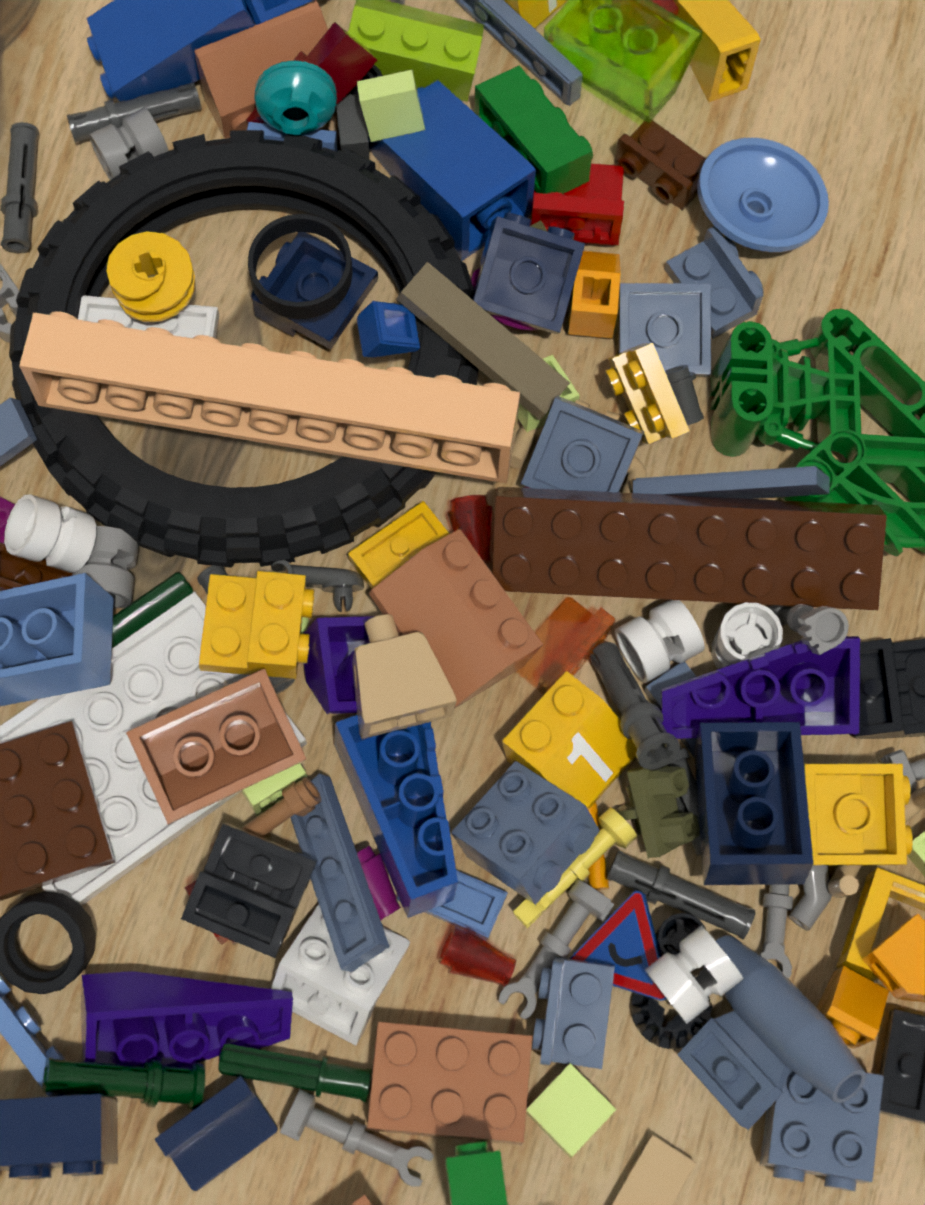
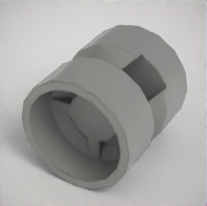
[89,108,169,180]
[72,526,139,609]

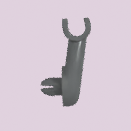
[271,560,364,612]

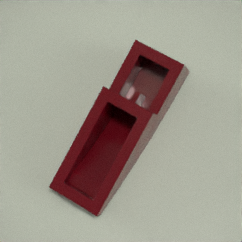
[246,22,378,124]

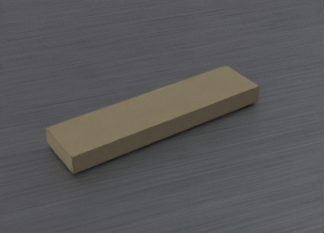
[396,262,570,420]

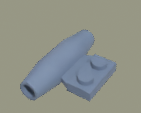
[677,935,866,1130]

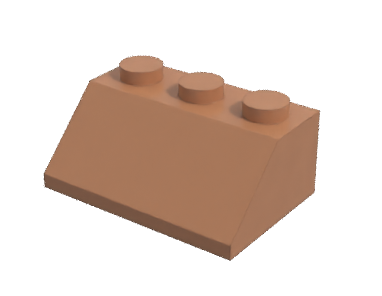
[194,1,328,139]
[369,529,543,709]
[126,669,307,825]

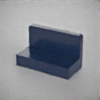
[154,1076,278,1191]

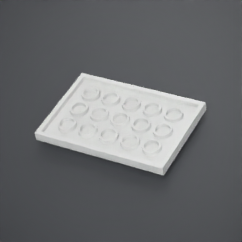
[0,592,307,906]

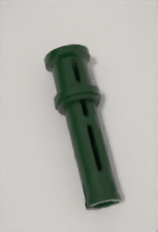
[42,1058,205,1110]

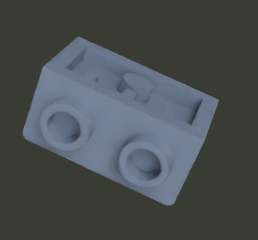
[664,226,764,339]
[532,957,615,1069]

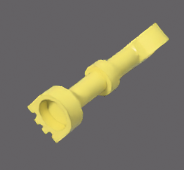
[513,807,637,929]

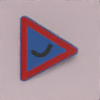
[569,891,667,1001]

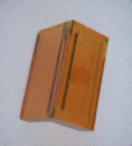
[516,597,616,695]

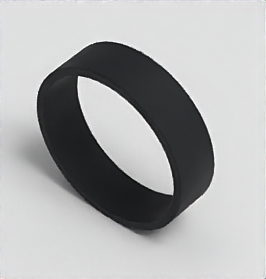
[248,214,352,319]

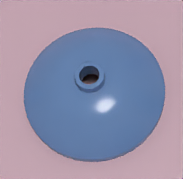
[697,138,829,252]

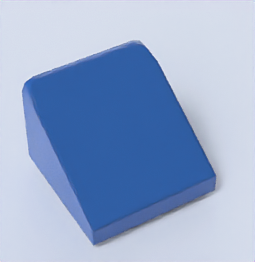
[357,301,420,358]

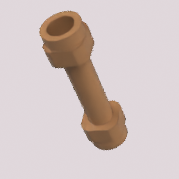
[210,777,321,851]

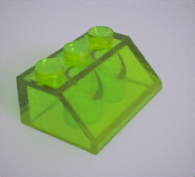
[544,0,703,123]

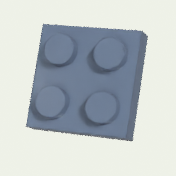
[618,283,711,377]
[521,396,644,492]

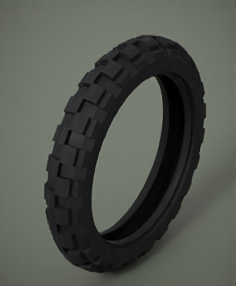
[9,130,479,568]

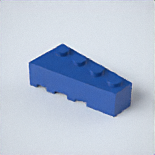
[334,715,458,918]

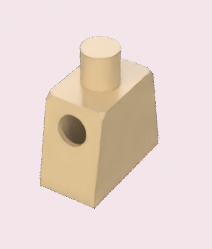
[352,614,457,739]

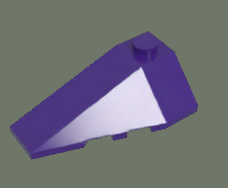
[303,616,376,714]
[661,636,860,739]
[81,971,293,1068]

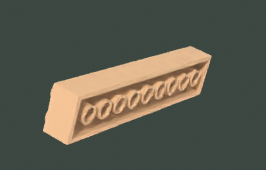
[19,312,520,483]

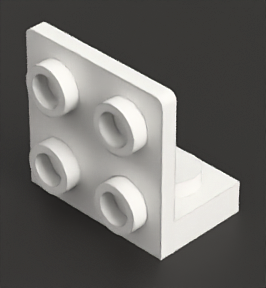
[271,904,410,1046]

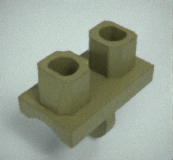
[617,765,700,858]

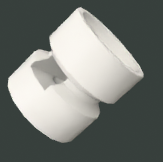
[4,494,96,573]
[615,600,705,683]
[711,602,783,669]
[645,925,744,1024]

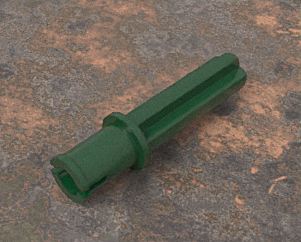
[112,572,193,648]
[218,1044,372,1102]

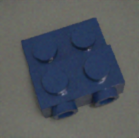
[472,213,585,334]
[251,232,378,349]

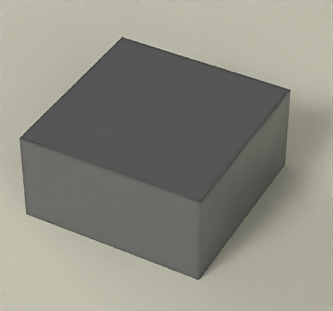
[336,94,370,160]

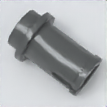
[665,365,704,425]

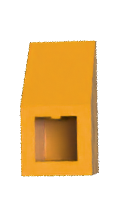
[568,251,621,339]
[862,913,925,1002]
[817,966,889,1049]

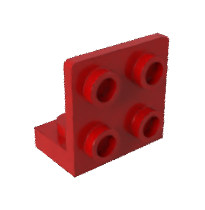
[531,163,624,246]

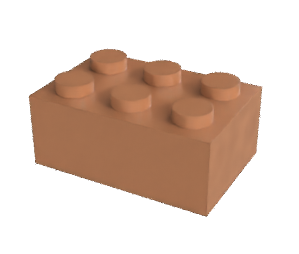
[367,1022,532,1145]

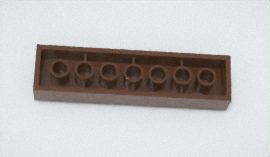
[492,487,887,610]

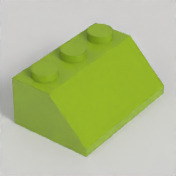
[348,0,484,102]

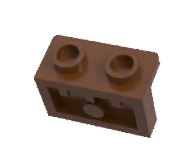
[614,117,706,211]

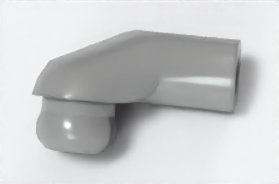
[789,865,832,931]

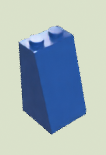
[87,0,256,101]
[367,80,536,261]

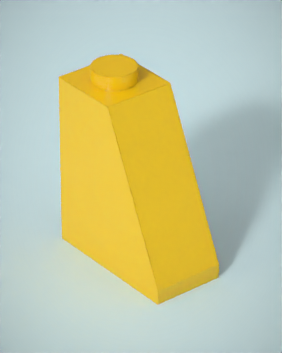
[668,0,761,103]

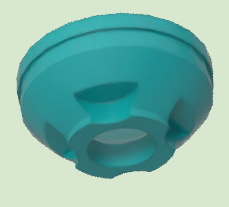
[254,61,337,135]

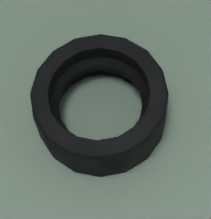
[0,891,96,995]

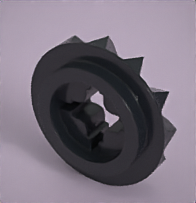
[631,972,713,1049]

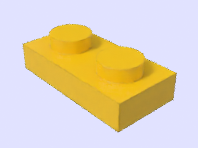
[348,501,450,589]

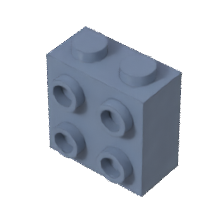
[451,761,600,905]
[760,1069,884,1192]

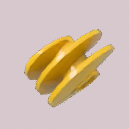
[106,231,195,322]

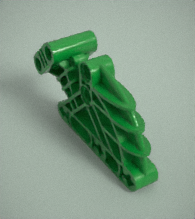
[710,309,925,557]

